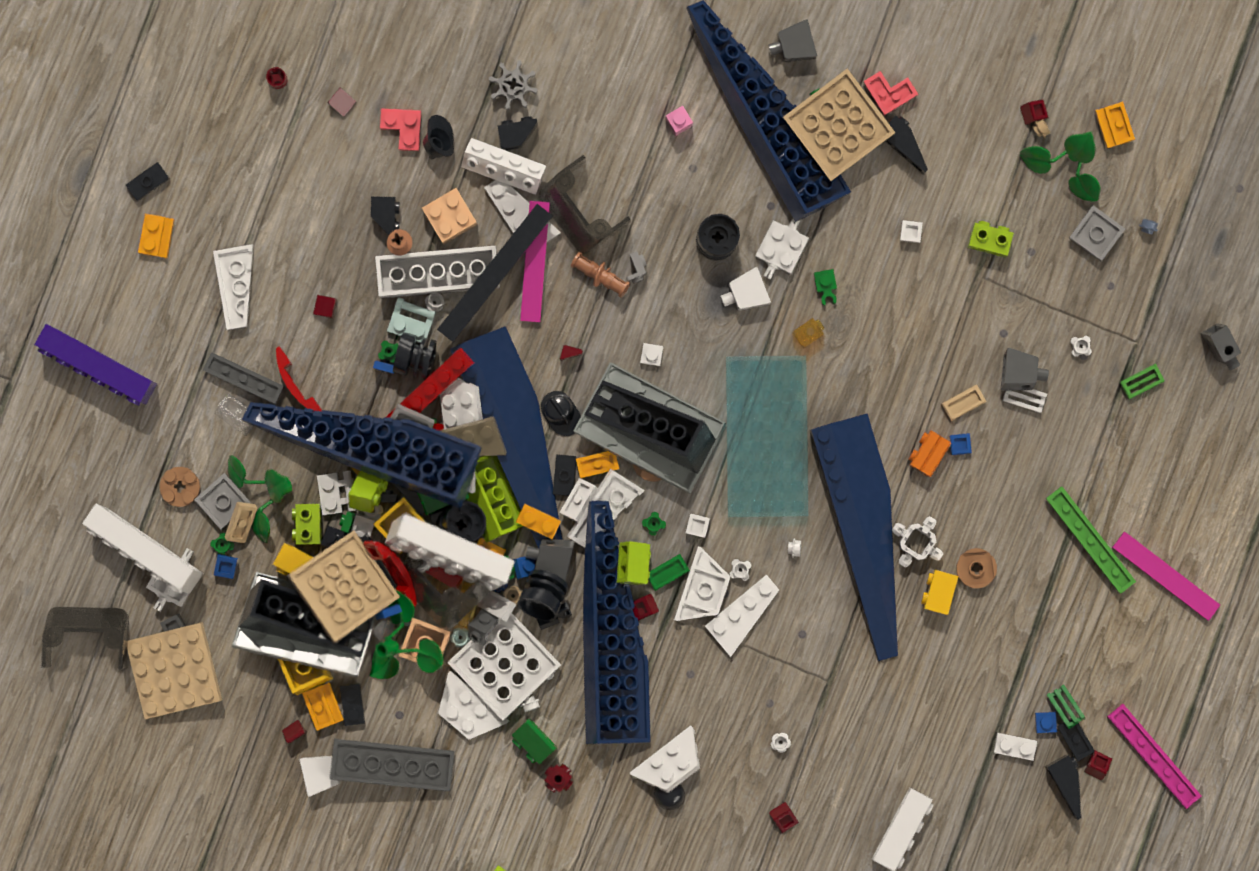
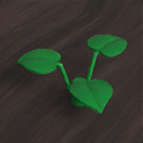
[1020,131,1101,202]
[228,455,292,543]
[369,589,443,679]

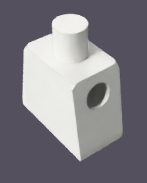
[721,267,771,311]
[300,756,340,797]

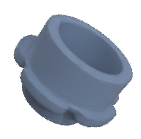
[1139,219,1158,234]

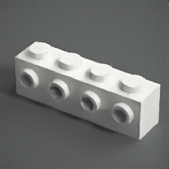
[461,138,546,195]
[872,787,933,871]

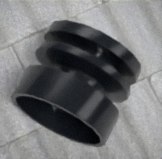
[696,213,740,261]
[393,332,437,381]
[436,501,486,543]
[517,570,569,621]

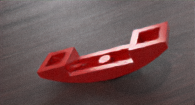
[276,346,322,411]
[363,541,417,607]

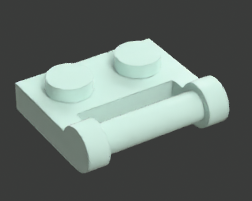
[387,297,436,343]

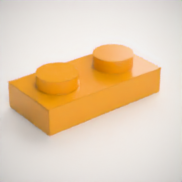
[576,451,619,478]
[516,503,561,539]

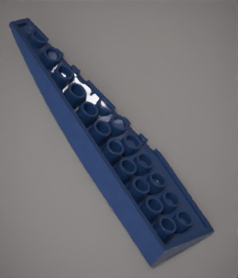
[686,0,851,222]
[450,326,563,548]
[242,402,482,508]
[810,413,898,661]
[583,501,650,744]

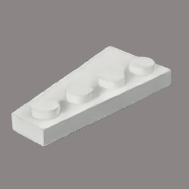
[484,180,561,252]
[213,244,253,330]
[567,469,645,548]
[705,575,779,657]

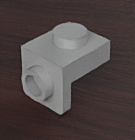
[626,251,647,284]

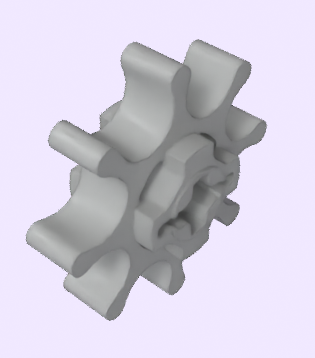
[489,60,538,110]

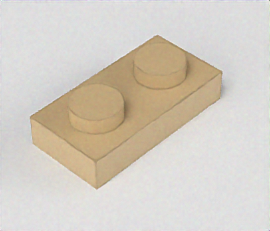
[225,502,257,543]

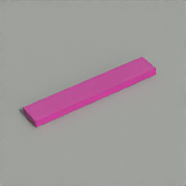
[520,201,550,322]
[1112,531,1220,621]
[1107,704,1202,809]

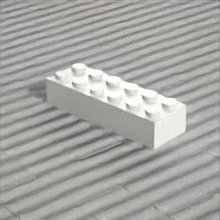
[375,246,500,298]
[82,504,203,594]
[385,514,514,591]

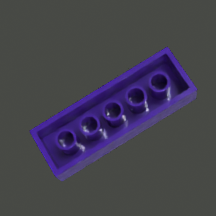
[34,324,157,406]

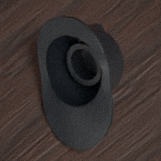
[423,115,454,160]
[541,391,581,436]

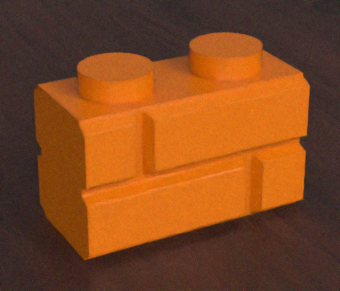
[908,430,951,478]

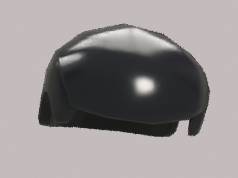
[654,784,685,810]

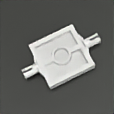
[755,218,809,280]
[146,548,194,612]

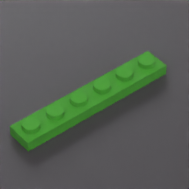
[1045,486,1136,594]

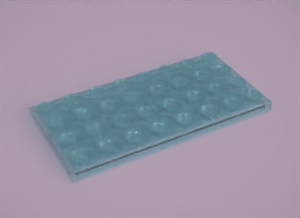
[726,356,808,517]

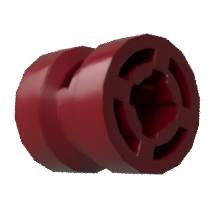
[266,67,288,90]

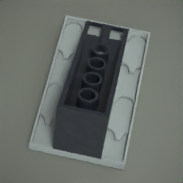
[574,362,726,494]
[231,572,376,677]

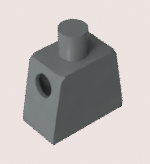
[768,19,817,62]
[1200,323,1241,370]
[1001,348,1049,391]
[525,539,575,581]

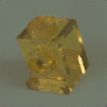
[792,318,825,349]

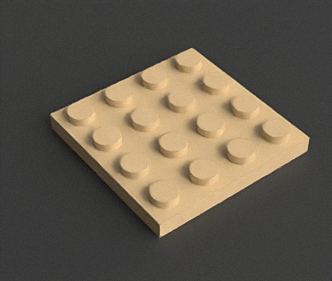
[783,69,895,181]
[288,531,400,643]
[125,622,222,719]

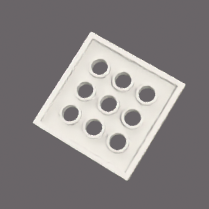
[447,613,561,721]

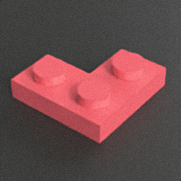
[863,71,918,116]
[380,108,421,151]

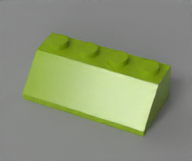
[467,455,524,542]

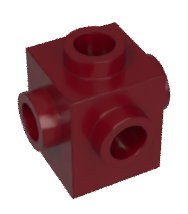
[544,763,573,793]

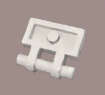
[317,471,356,515]

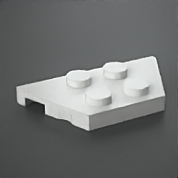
[440,378,483,429]
[674,546,731,621]
[438,671,509,739]
[630,726,700,793]

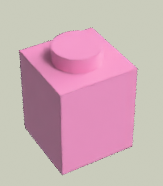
[665,106,693,136]

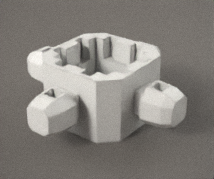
[892,516,943,568]

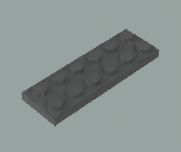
[329,739,455,791]

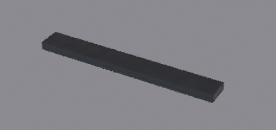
[437,204,553,342]

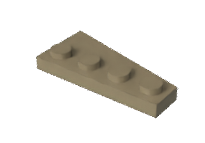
[440,416,507,456]

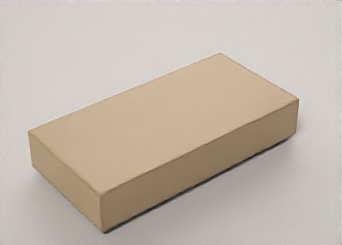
[941,384,986,421]

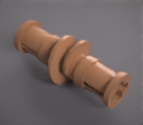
[387,229,413,256]
[570,252,630,298]

